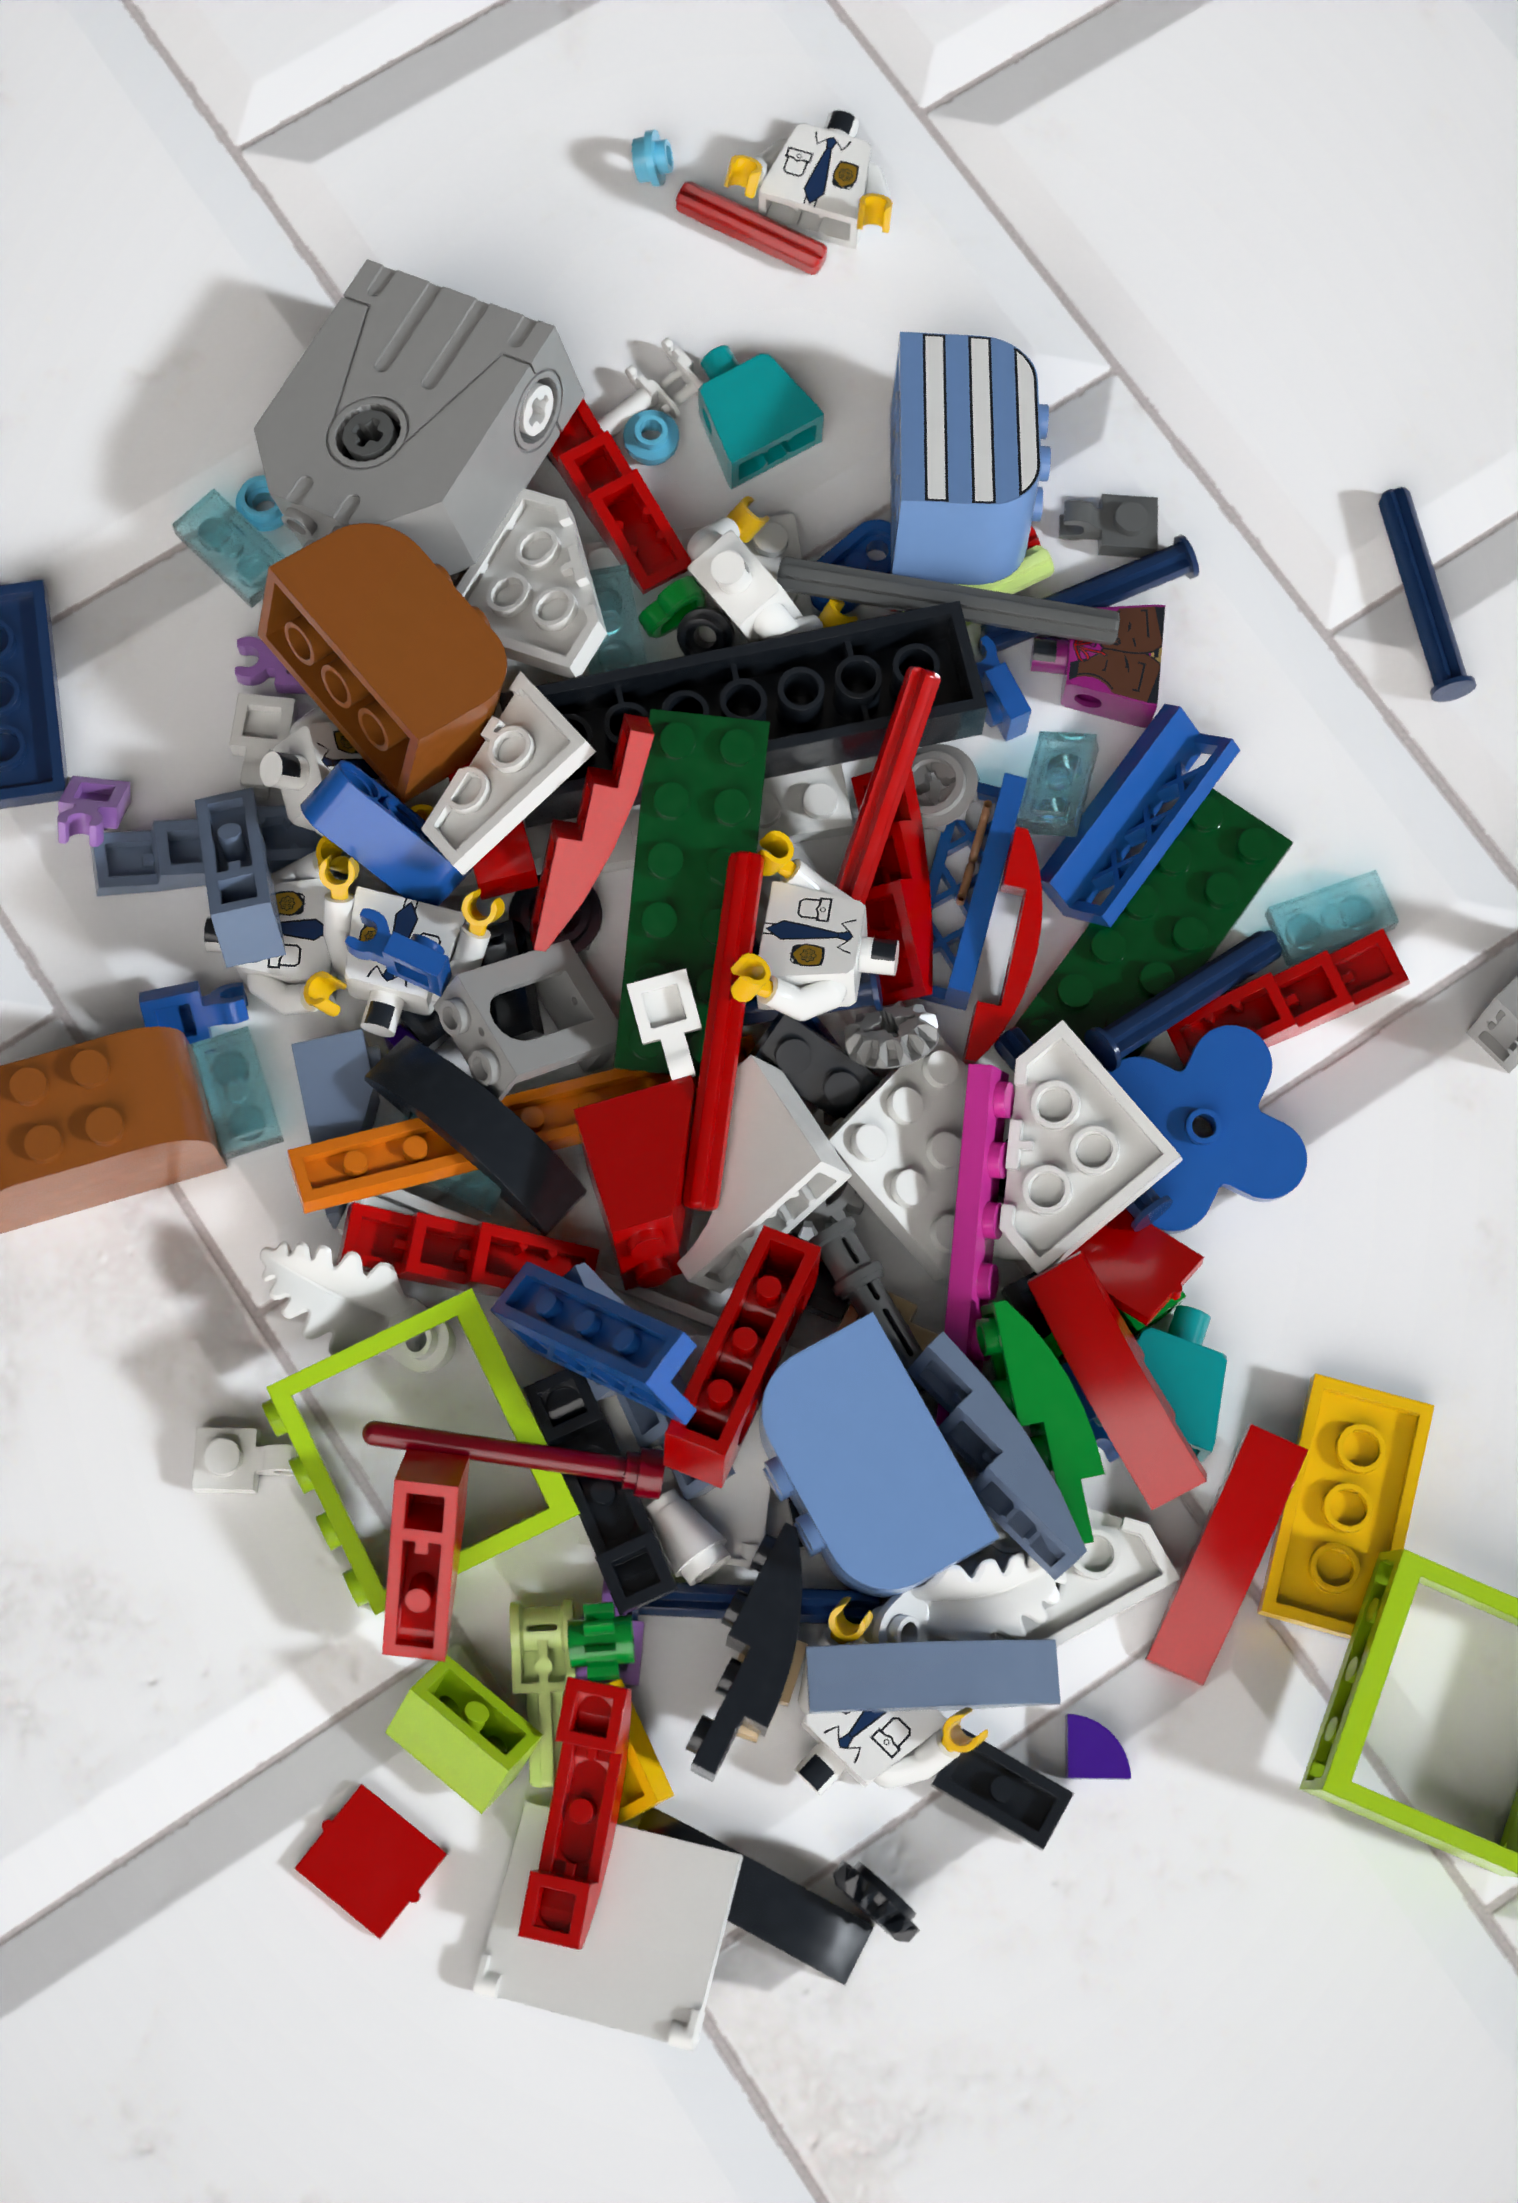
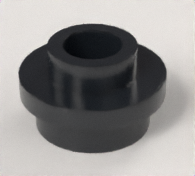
[677,606,735,656]

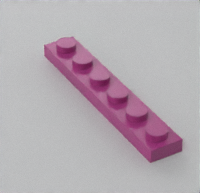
[936,1064,1015,1426]

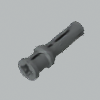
[807,1216,924,1393]

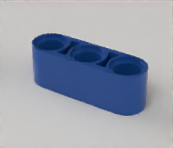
[300,760,473,906]

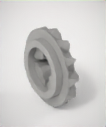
[912,744,980,832]
[844,1001,940,1069]

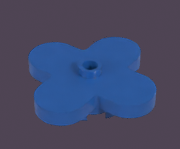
[1107,1025,1307,1234]

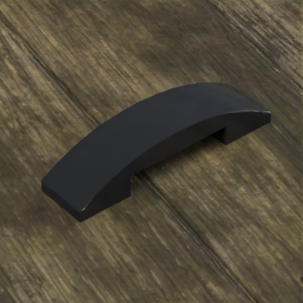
[364,1036,587,1236]
[523,1368,679,1616]
[637,1807,874,1985]

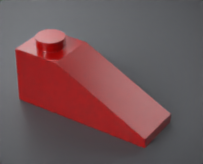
[382,1449,470,1662]

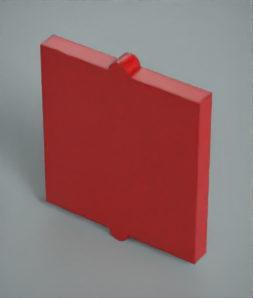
[1065,1208,1204,1326]
[294,1784,448,1940]

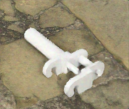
[597,337,706,438]

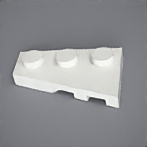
[421,671,596,876]

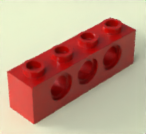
[663,1225,821,1489]

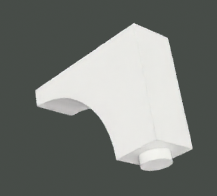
[677,1055,852,1294]

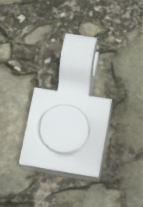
[229,693,298,801]
[626,968,702,1081]
[191,1427,298,1493]

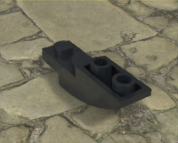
[686,1522,802,1782]

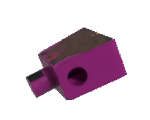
[1030,604,1165,728]

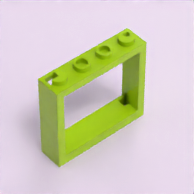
[261,1288,580,1615]
[1299,1549,1518,1878]

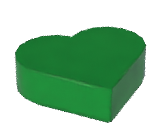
[638,576,705,638]

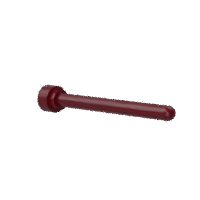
[362,1421,665,1500]

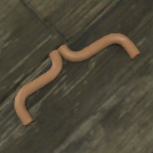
[956,800,992,906]

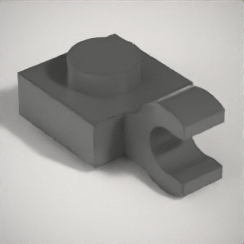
[1059,494,1158,558]

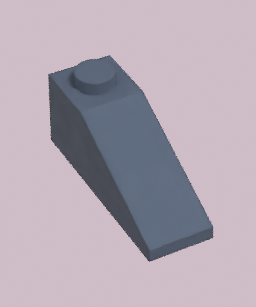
[195,787,286,968]
[291,1029,382,1229]

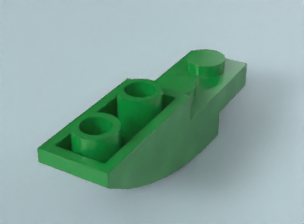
[976,1300,1105,1544]

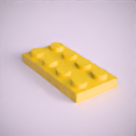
[1257,1373,1435,1639]

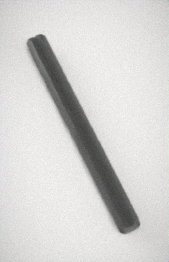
[777,557,1120,645]

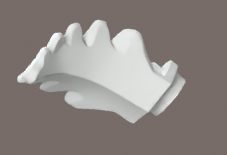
[260,1241,456,1373]
[864,1553,1067,1644]

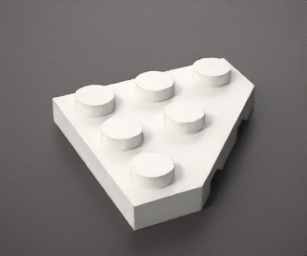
[456,488,607,679]
[999,1020,1183,1274]
[827,1036,968,1282]
[957,1474,1180,1648]

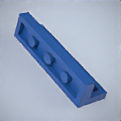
[1040,704,1240,928]
[918,773,1027,1011]
[490,1261,697,1426]

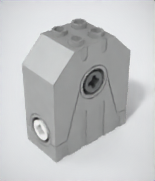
[254,259,585,575]

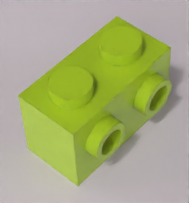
[385,1655,543,1814]

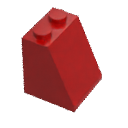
[573,1075,697,1291]

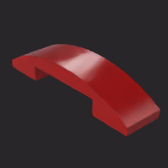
[962,826,1043,1065]
[518,1677,631,1950]

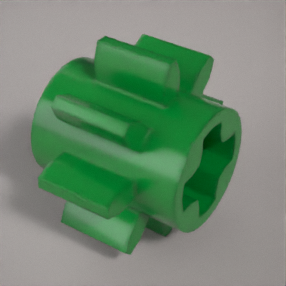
[567,1601,635,1681]

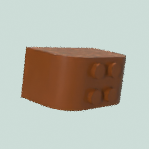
[258,523,507,803]
[0,1027,228,1234]

